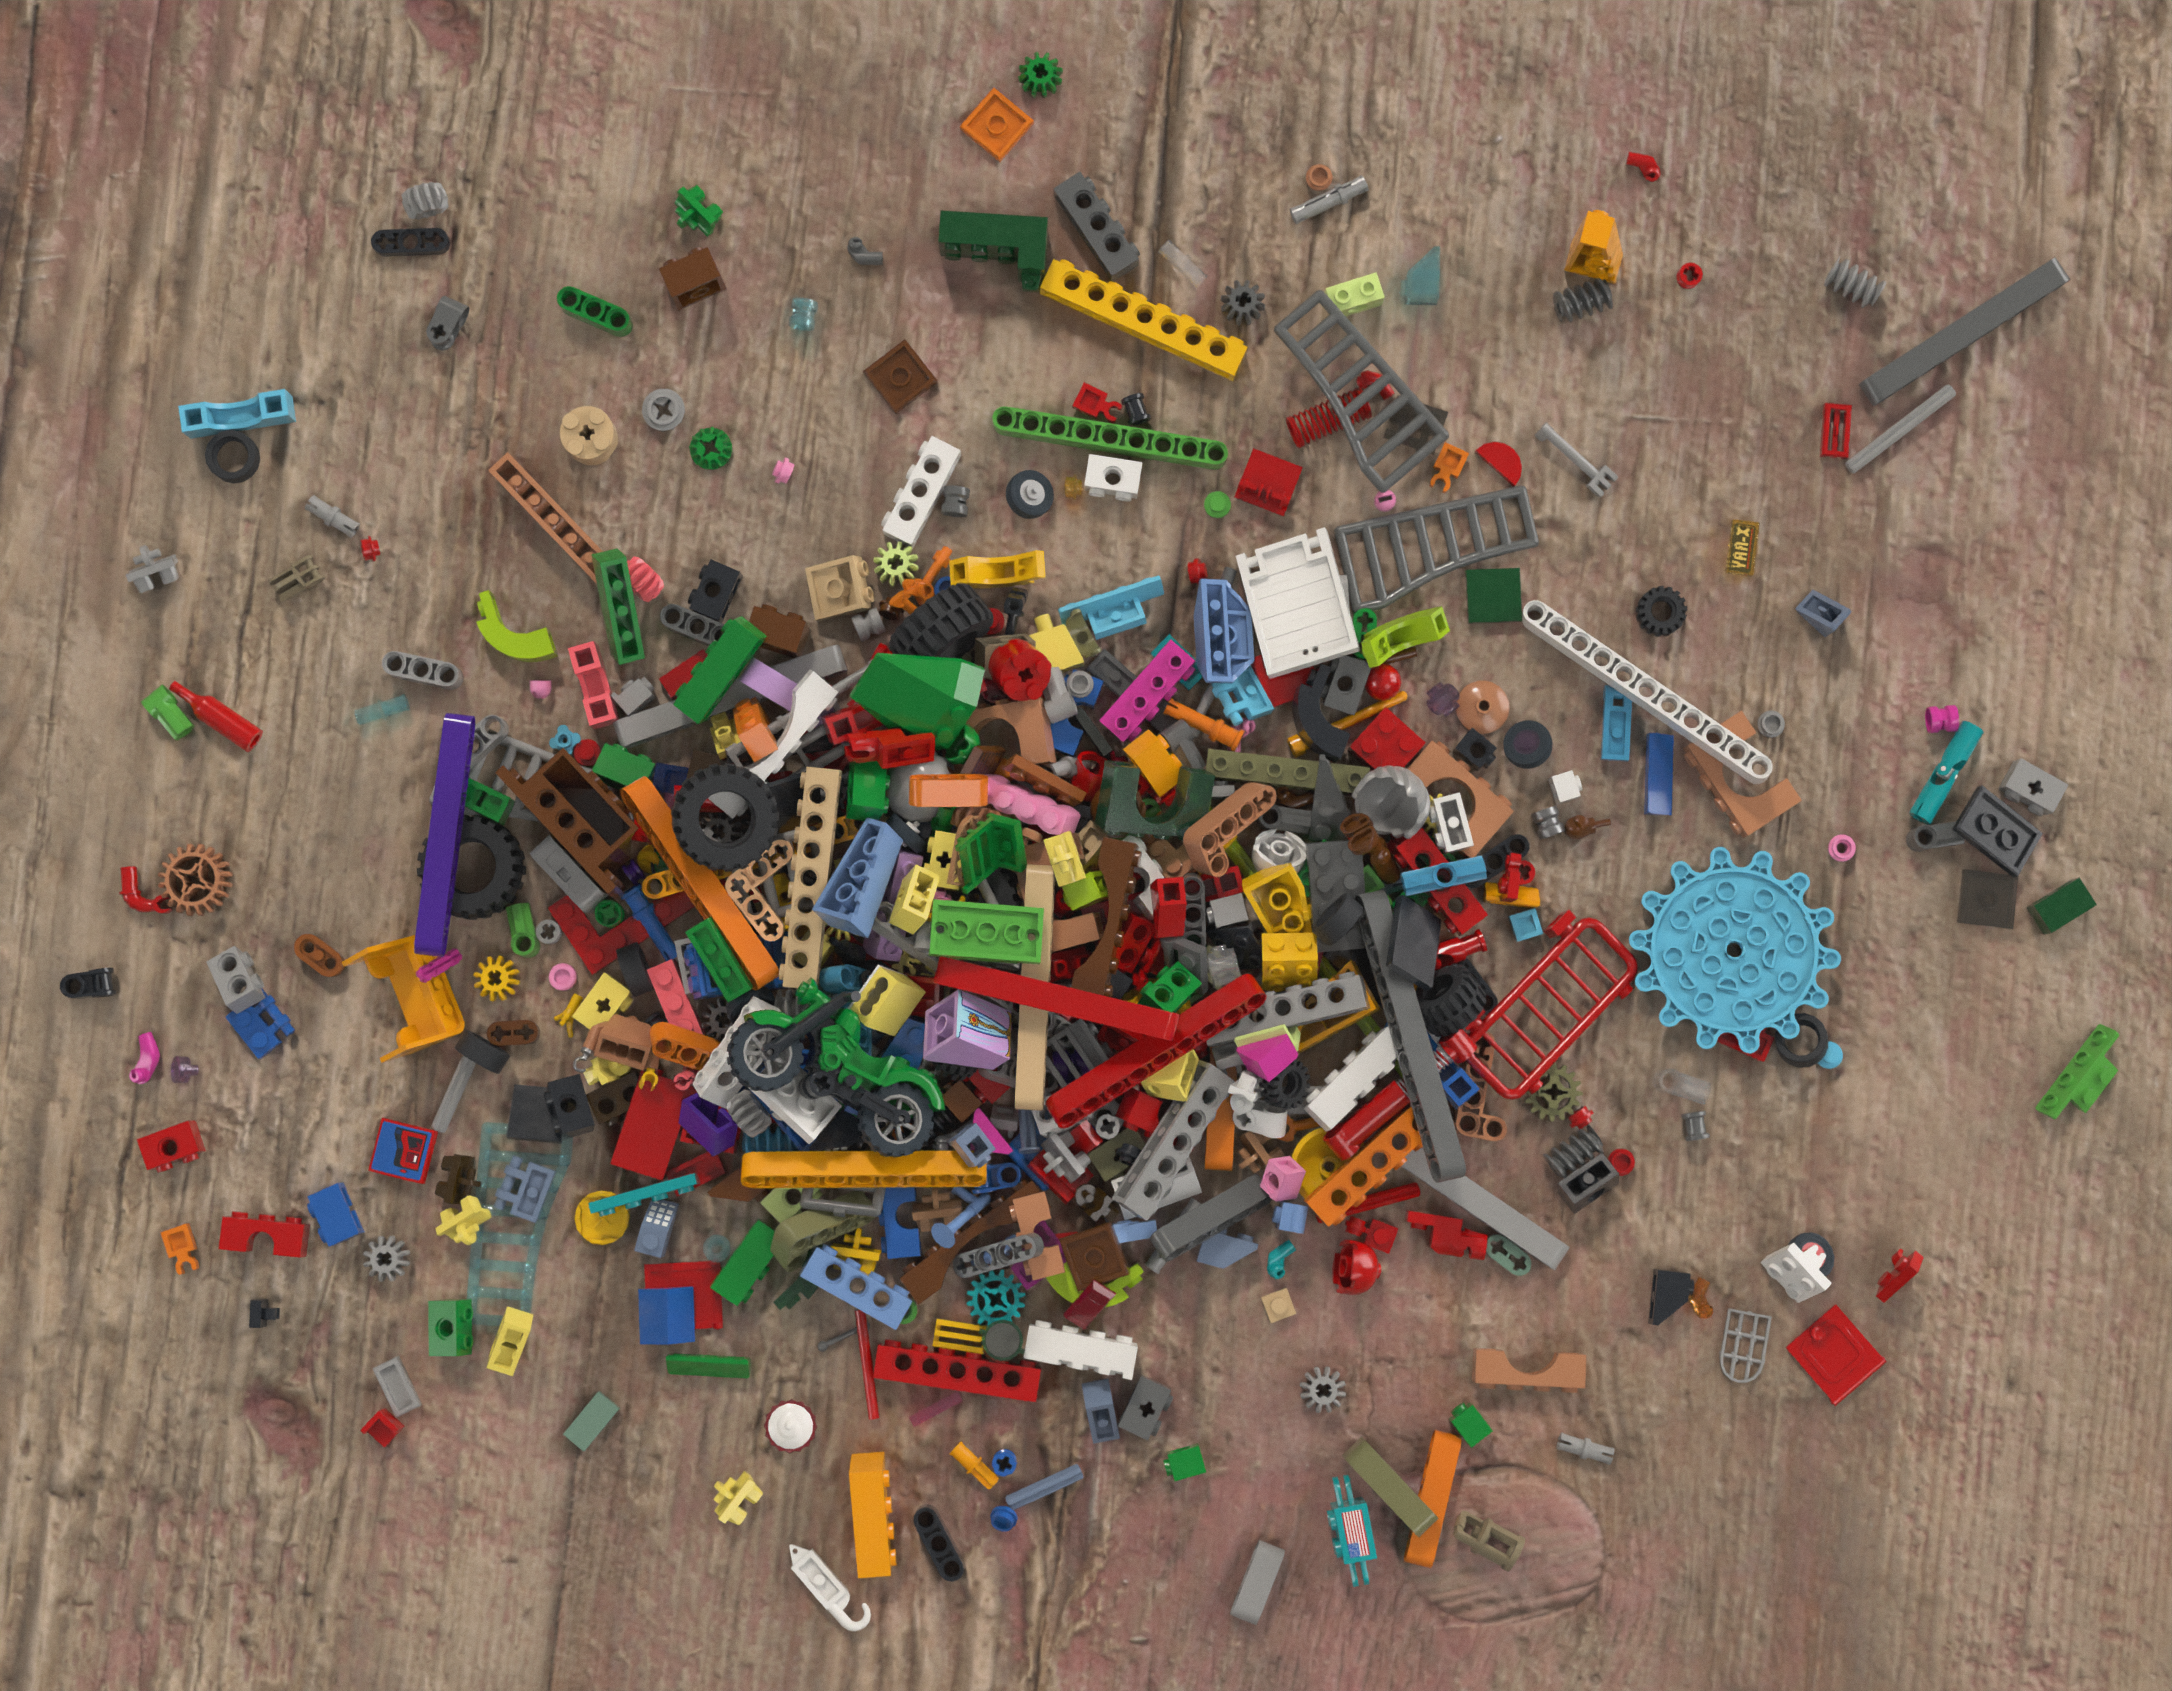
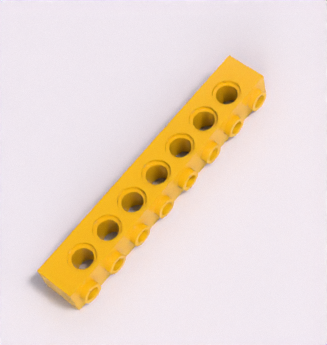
[1040,259,1247,381]

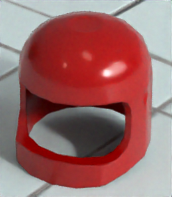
[1071,751,1116,803]

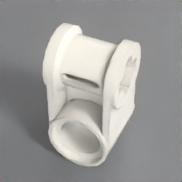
[1233,1099,1288,1138]

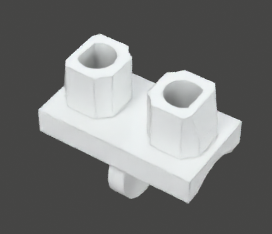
[1228,1070,1264,1114]

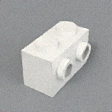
[1428,792,1474,855]

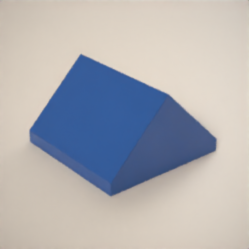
[638,1286,695,1345]

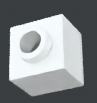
[1548,770,1582,805]

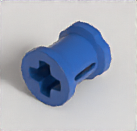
[992,1449,1017,1477]

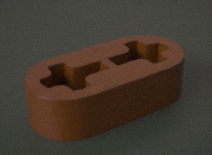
[487,1020,540,1046]

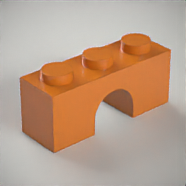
[732,696,778,763]

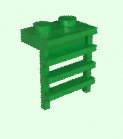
[955,813,1027,894]

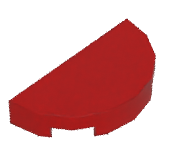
[1475,442,1522,487]

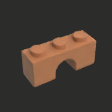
[1009,1191,1065,1280]

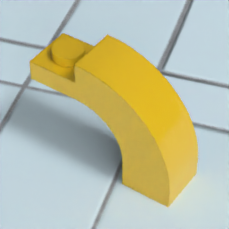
[949,550,1046,589]

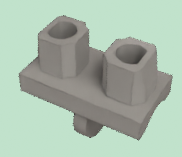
[126,545,179,593]
[1041,1130,1091,1184]

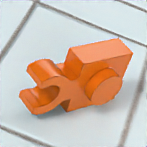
[1429,442,1469,494]
[160,1223,199,1275]

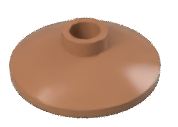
[1455,681,1509,734]

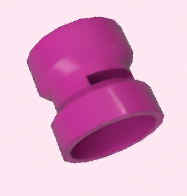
[1925,705,1959,733]

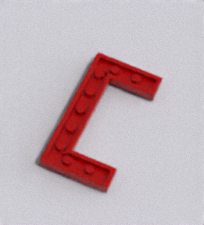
[548,870,726,975]

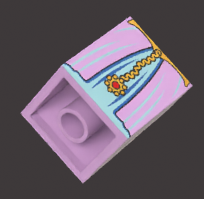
[923,989,1012,1070]

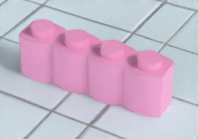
[986,774,1081,835]

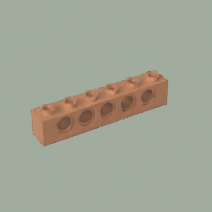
[488,452,603,584]

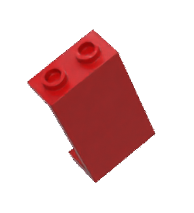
[610,1069,694,1181]

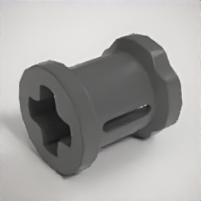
[1681,1111,1710,1141]

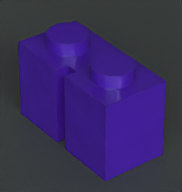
[678,1092,738,1156]

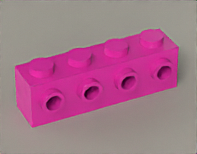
[1099,640,1196,743]

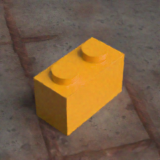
[1123,729,1185,797]

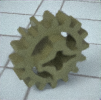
[1524,1063,1583,1122]

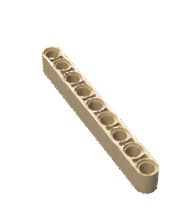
[1015,864,1055,1111]

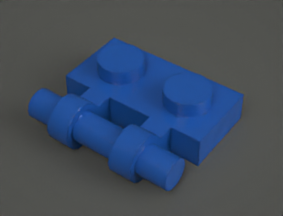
[225,988,295,1059]

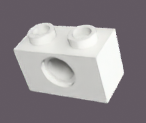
[1084,454,1142,501]

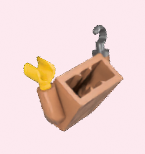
[573,1014,660,1091]

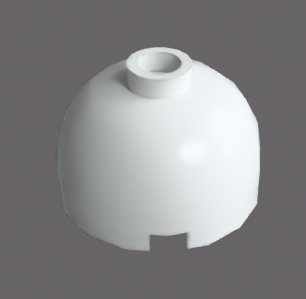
[1252,829,1307,873]

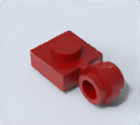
[1345,1216,1399,1254]

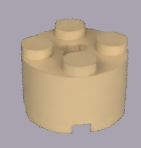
[560,406,618,465]

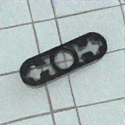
[371,228,451,257]

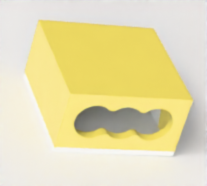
[847,965,926,1036]

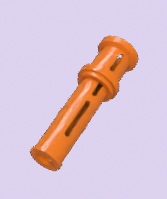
[1164,698,1245,752]

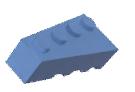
[812,818,903,938]

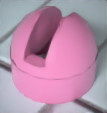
[1374,490,1396,512]
[530,680,551,699]

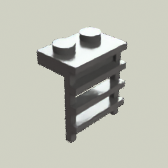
[1046,1019,1115,1088]

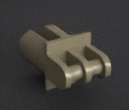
[268,555,325,603]

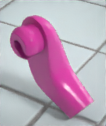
[129,1032,160,1084]

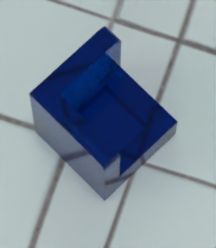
[653,762,689,794]

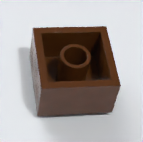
[659,247,726,311]
[749,604,810,658]

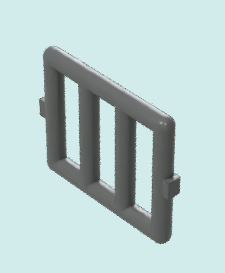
[800,1128,895,1217]

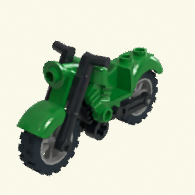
[727,977,945,1157]

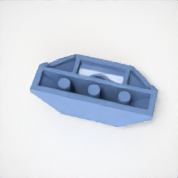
[1194,579,1254,684]

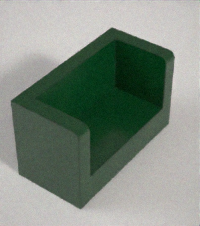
[2026,877,2097,935]

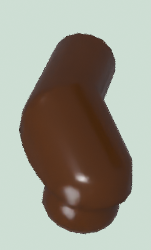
[1276,786,1314,809]

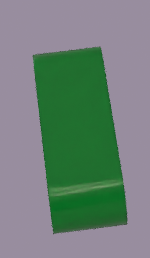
[557,286,633,337]

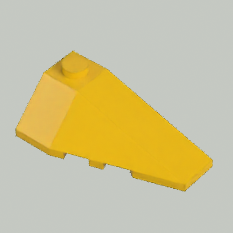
[1242,863,1319,969]

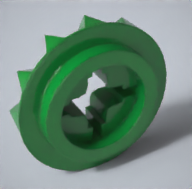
[689,426,732,470]

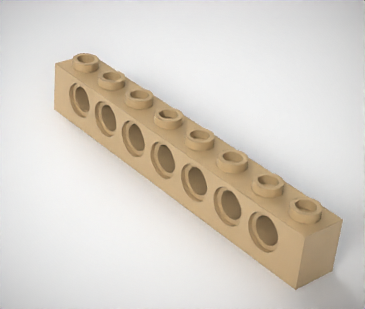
[779,767,842,988]

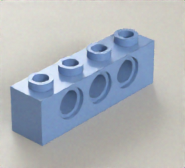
[799,1244,912,1330]

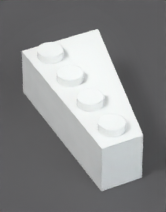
[1303,1026,1398,1132]
[1023,1320,1138,1380]

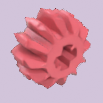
[627,556,664,602]

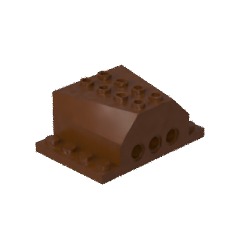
[495,748,638,904]

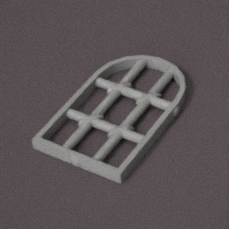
[1719,1308,1772,1383]

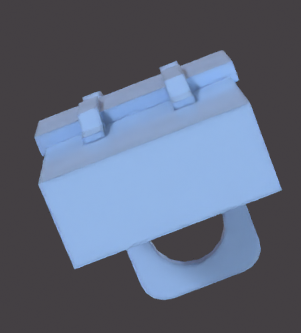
[1112,1219,1157,1243]

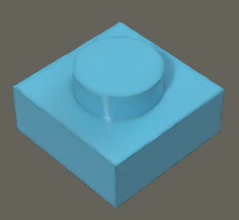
[1508,908,1543,942]

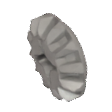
[642,389,685,432]

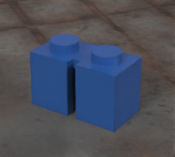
[307,1182,365,1247]

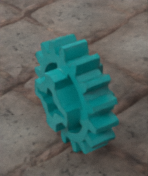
[967,1269,1026,1328]

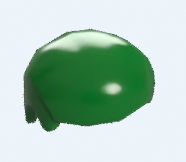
[945,723,980,765]

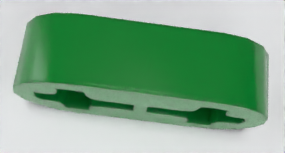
[1352,608,1377,660]

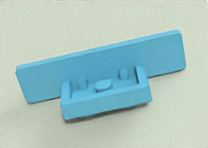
[1058,576,1164,640]

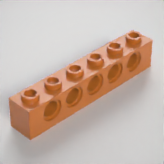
[1303,1103,1423,1227]

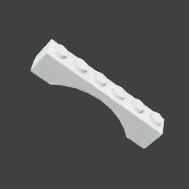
[708,670,838,819]

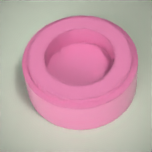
[549,963,577,991]

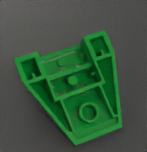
[850,653,985,751]

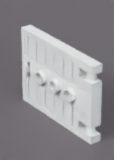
[1236,527,1360,679]

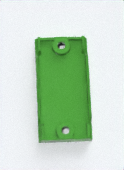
[929,899,1044,964]

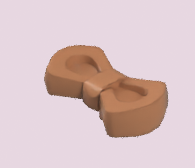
[1021,827,1043,846]

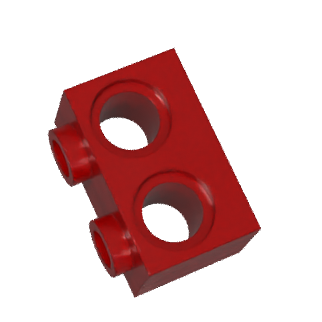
[1115,910,1155,973]

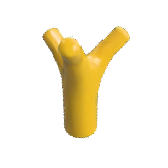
[554,993,583,1038]

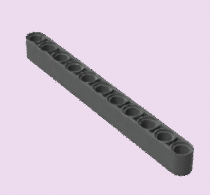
[1354,890,1466,1183]

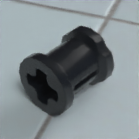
[1121,393,1151,427]

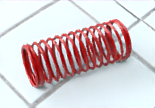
[1286,387,1372,449]

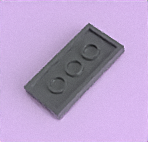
[1306,840,1366,952]

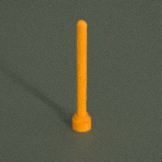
[1287,691,1408,758]

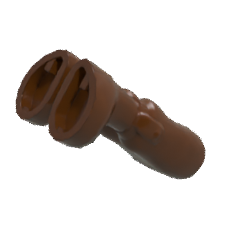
[1340,813,1400,884]

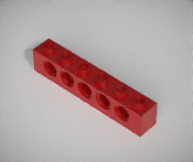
[873,1339,1041,1402]

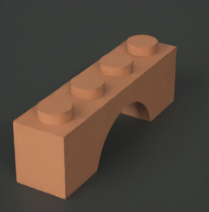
[1472,1348,1586,1393]

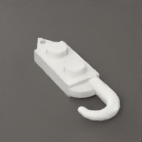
[789,1544,871,1631]

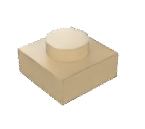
[1261,1288,1296,1323]

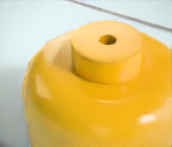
[637,844,659,874]

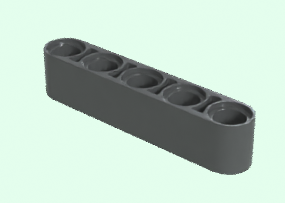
[1150,1174,1273,1262]

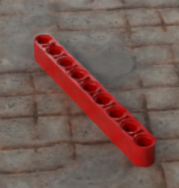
[933,957,1179,1041]
[1045,974,1267,1129]

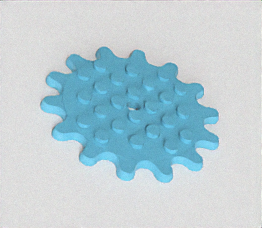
[1629,847,1841,1054]

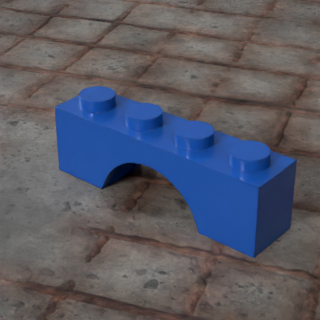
[1384,1023,1479,1110]

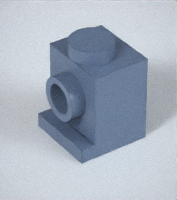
[948,1123,996,1168]

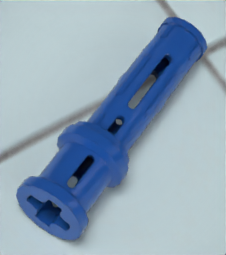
[621,883,677,961]

